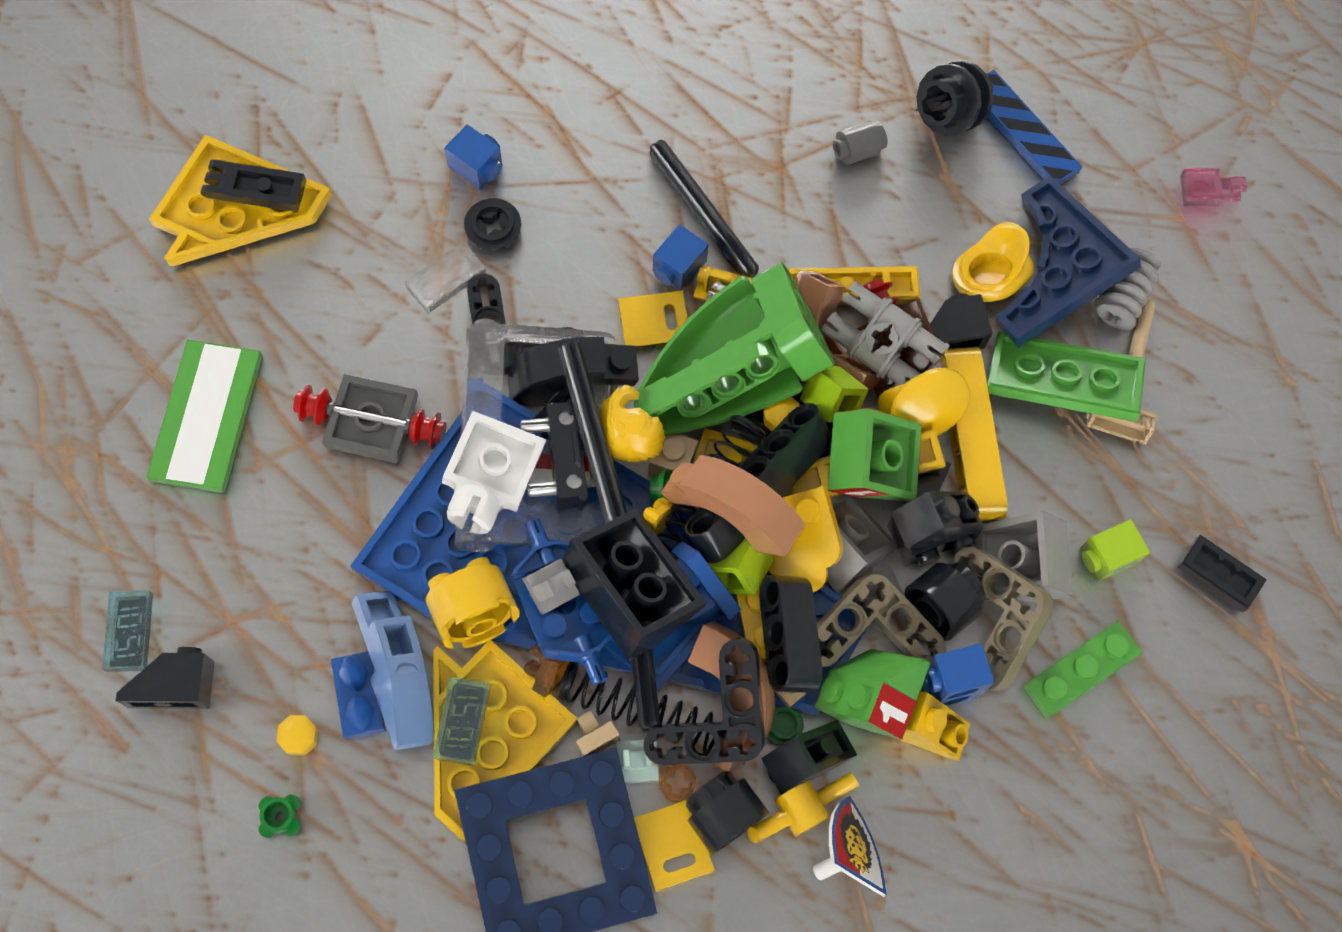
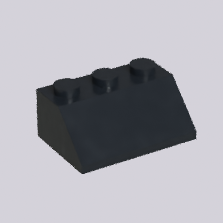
[562,508,706,661]

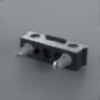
[520,399,594,511]

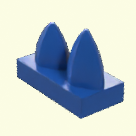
[671,541,741,623]
[331,651,386,740]

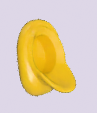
[952,222,1034,302]
[878,368,970,437]

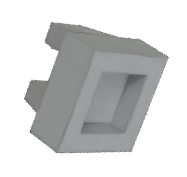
[523,558,580,615]

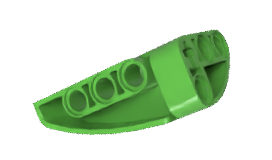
[633,261,834,435]

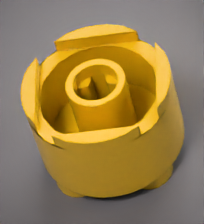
[425,557,520,649]

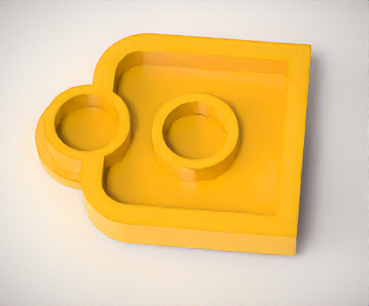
[768,486,844,592]

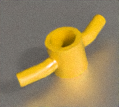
[747,772,859,843]

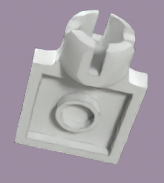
[442,411,546,534]

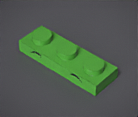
[1022,621,1143,719]

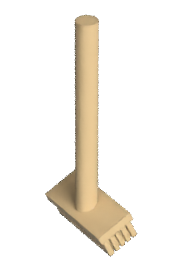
[1085,300,1158,445]

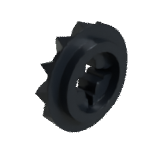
[464,198,522,253]

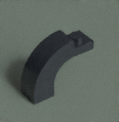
[508,337,639,406]

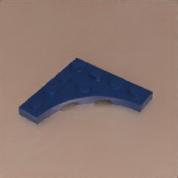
[995,176,1141,348]

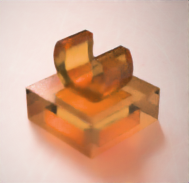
[523,643,570,698]

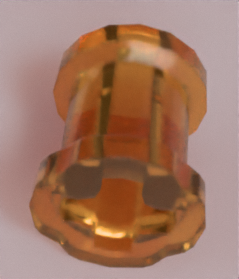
[659,764,696,802]

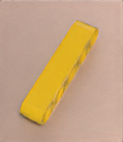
[942,347,1008,521]

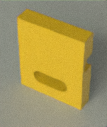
[618,290,688,352]
[634,800,715,892]

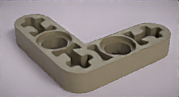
[953,547,1053,691]
[817,574,946,667]

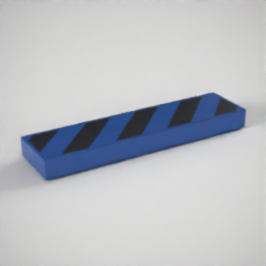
[987,70,1082,185]

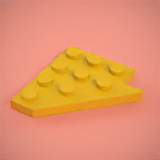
[149,135,332,266]
[433,640,578,844]

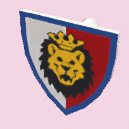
[813,796,887,897]

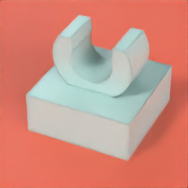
[616,740,659,784]

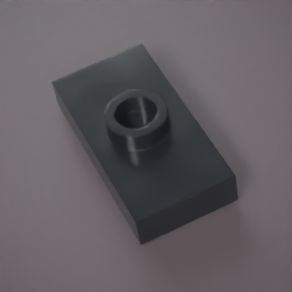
[1177,534,1267,613]

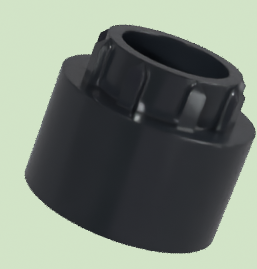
[904,562,985,641]
[686,771,769,855]

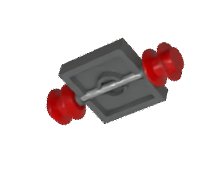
[293,374,447,463]

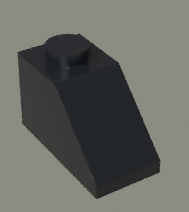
[930,293,993,349]
[115,647,214,709]
[761,720,857,795]

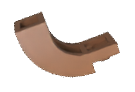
[795,271,880,388]
[661,455,806,556]
[688,621,775,772]

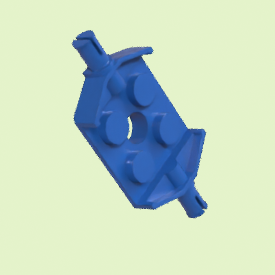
[510,518,612,686]

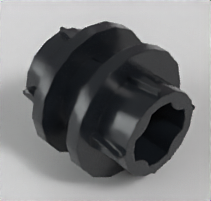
[916,61,994,136]

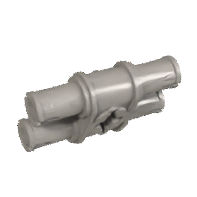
[821,281,950,385]

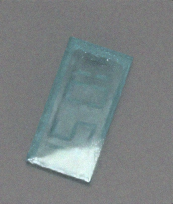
[102,590,153,672]
[433,677,491,766]

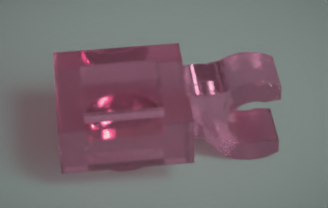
[1180,168,1247,206]

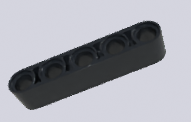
[685,403,832,564]

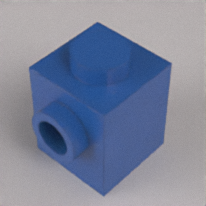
[444,124,503,189]
[652,224,709,291]

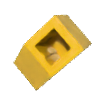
[899,692,971,761]

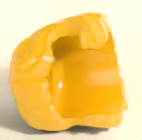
[599,385,666,463]

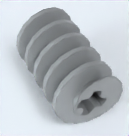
[1094,248,1161,330]

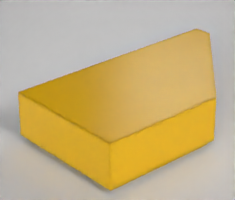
[643,497,674,535]

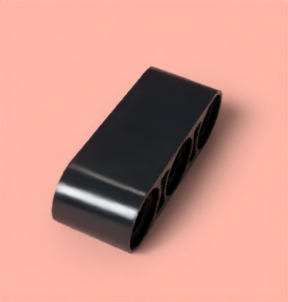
[759,575,823,693]

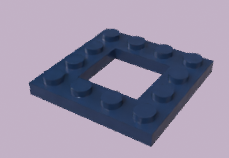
[454,748,657,932]

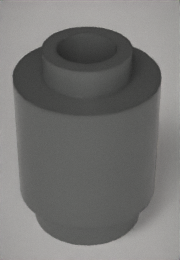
[833,121,888,165]

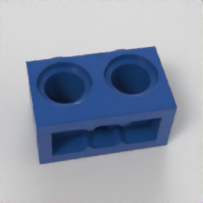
[920,643,995,706]

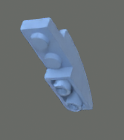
[352,591,434,751]

